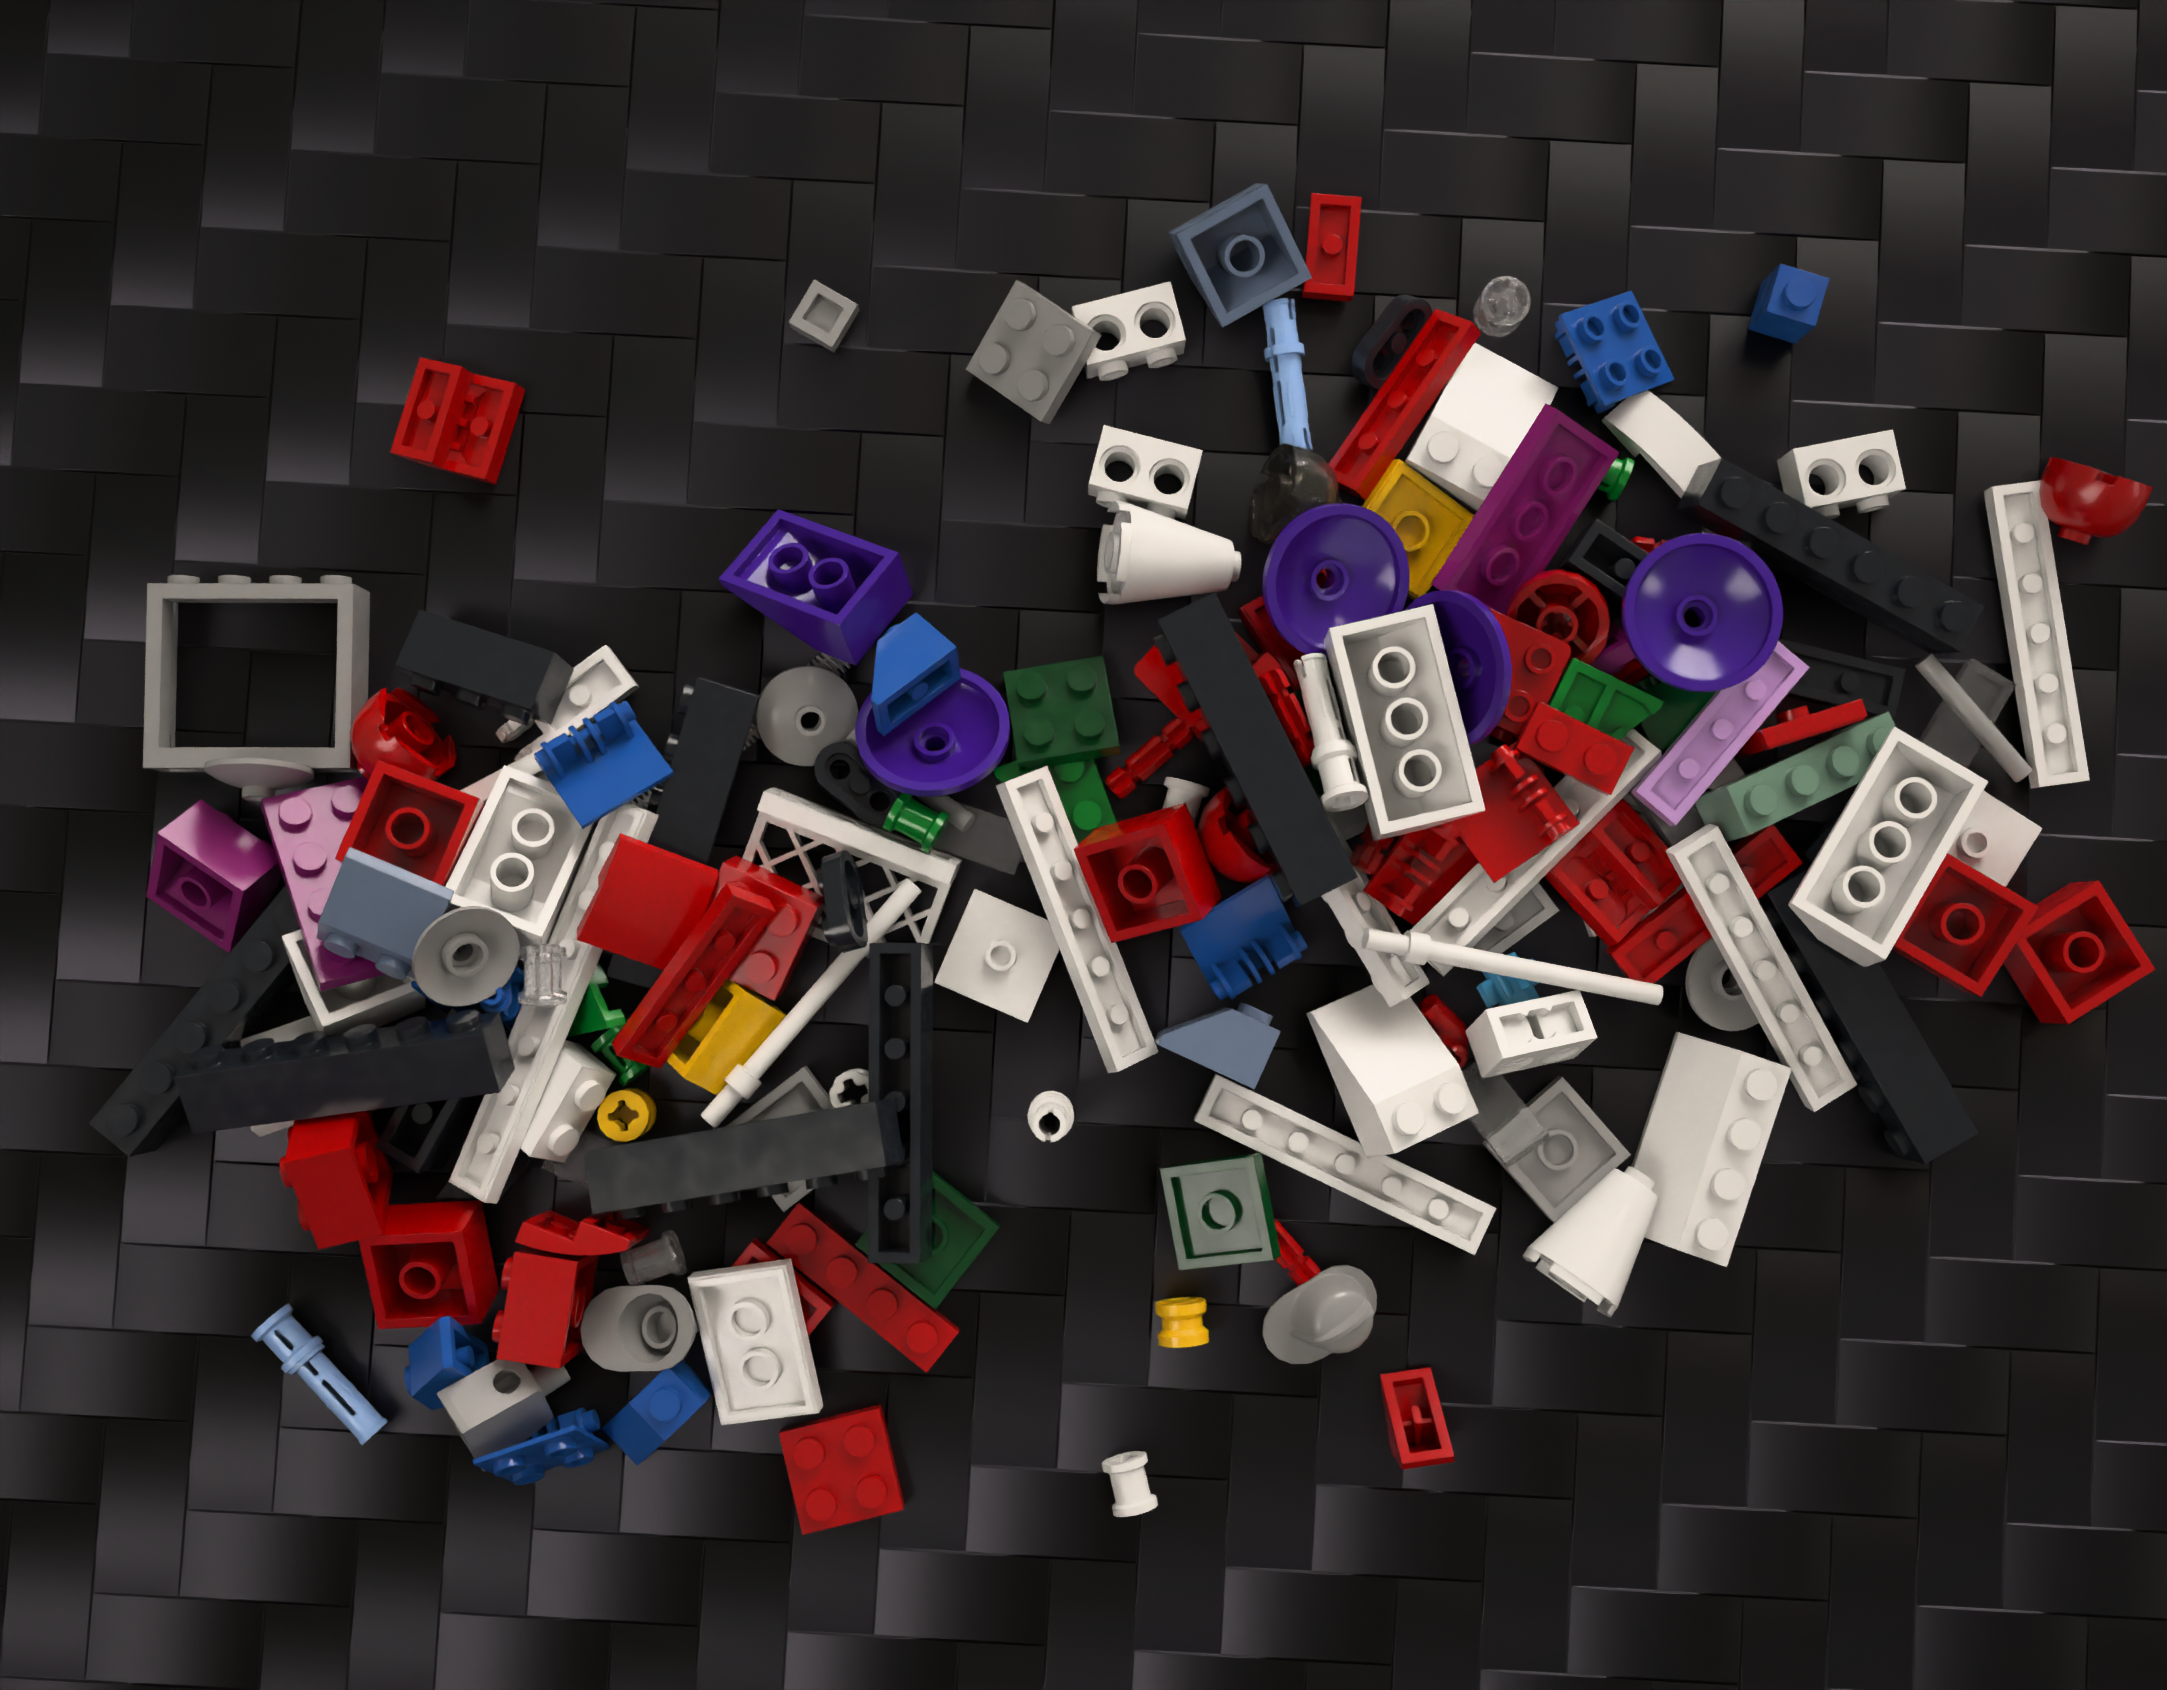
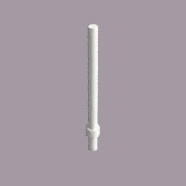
[701,878,922,1128]
[1362,928,1663,1005]

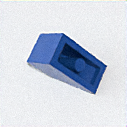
[871,612,961,736]
[404,1316,490,1410]
[602,1359,713,1466]

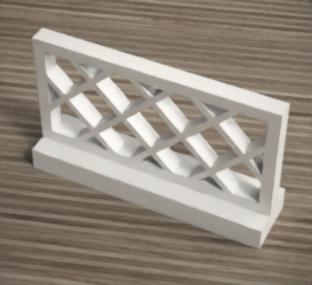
[743,787,962,959]

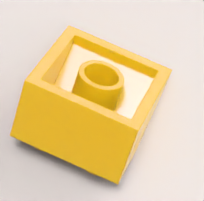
[667,979,787,1095]

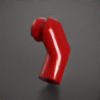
[1418,994,1469,1069]

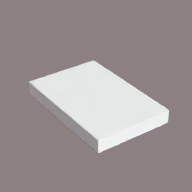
[687,1258,824,1425]

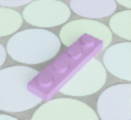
[1631,641,1810,826]

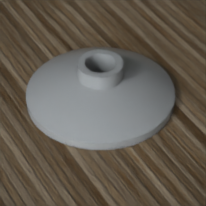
[756,665,858,766]
[204,757,315,802]
[412,906,520,1007]
[1686,937,1759,1031]

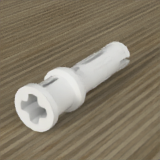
[1293,653,1369,812]
[1027,1090,1074,1142]

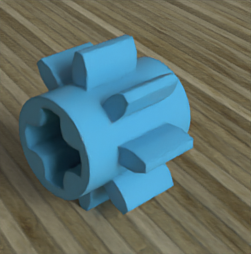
[1476,952,1540,1009]

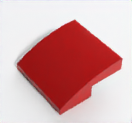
[390,357,525,485]
[1544,798,1682,947]
[577,833,719,970]
[515,1210,651,1256]

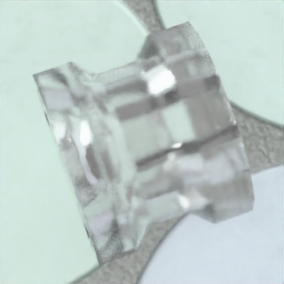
[1473,276,1531,337]

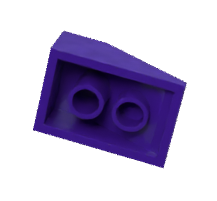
[719,509,913,666]

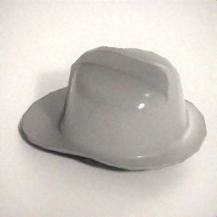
[1262,1265,1377,1364]
[580,1285,699,1372]

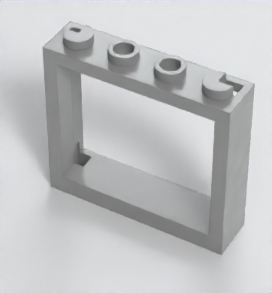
[143,575,370,773]

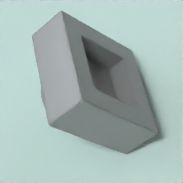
[788,280,860,353]

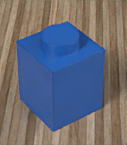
[1748,263,1830,344]

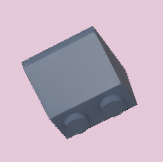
[1168,183,1312,327]
[317,847,454,979]
[1154,1002,1281,1089]

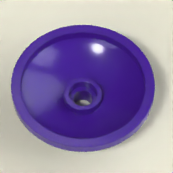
[1262,503,1409,660]
[1622,533,1783,692]
[1404,590,1512,746]
[855,668,1010,796]

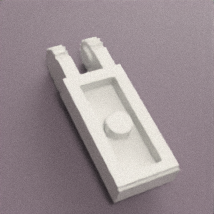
[496,645,639,761]

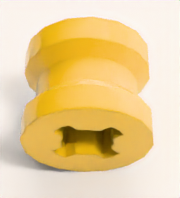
[597,1088,657,1142]
[1155,1297,1209,1348]

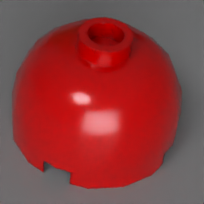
[2039,457,2153,545]
[1506,569,1610,671]
[350,687,457,781]
[1198,787,1277,883]

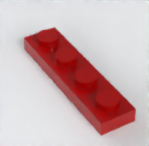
[1321,309,1481,501]
[1605,824,1803,984]
[612,883,776,1069]
[767,1200,960,1373]

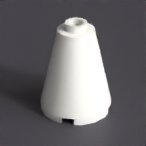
[1097,501,1241,605]
[1523,1166,1659,1318]

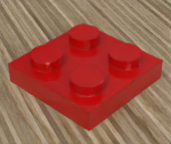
[779,1404,905,1535]

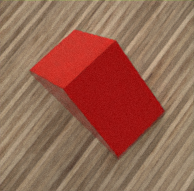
[1380,1367,1454,1470]

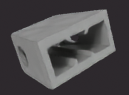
[437,1359,571,1472]

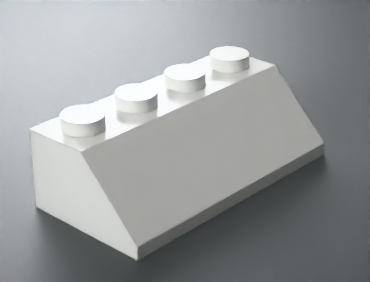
[1324,604,1485,841]
[1788,727,1988,967]
[1631,1032,1792,1267]

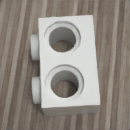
[1072,281,1186,381]
[1088,425,1203,520]
[1777,429,1906,519]
[1465,990,1598,1079]

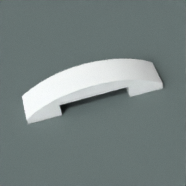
[1601,391,1721,534]

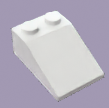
[1404,343,1558,514]
[445,765,597,959]
[1306,984,1479,1157]

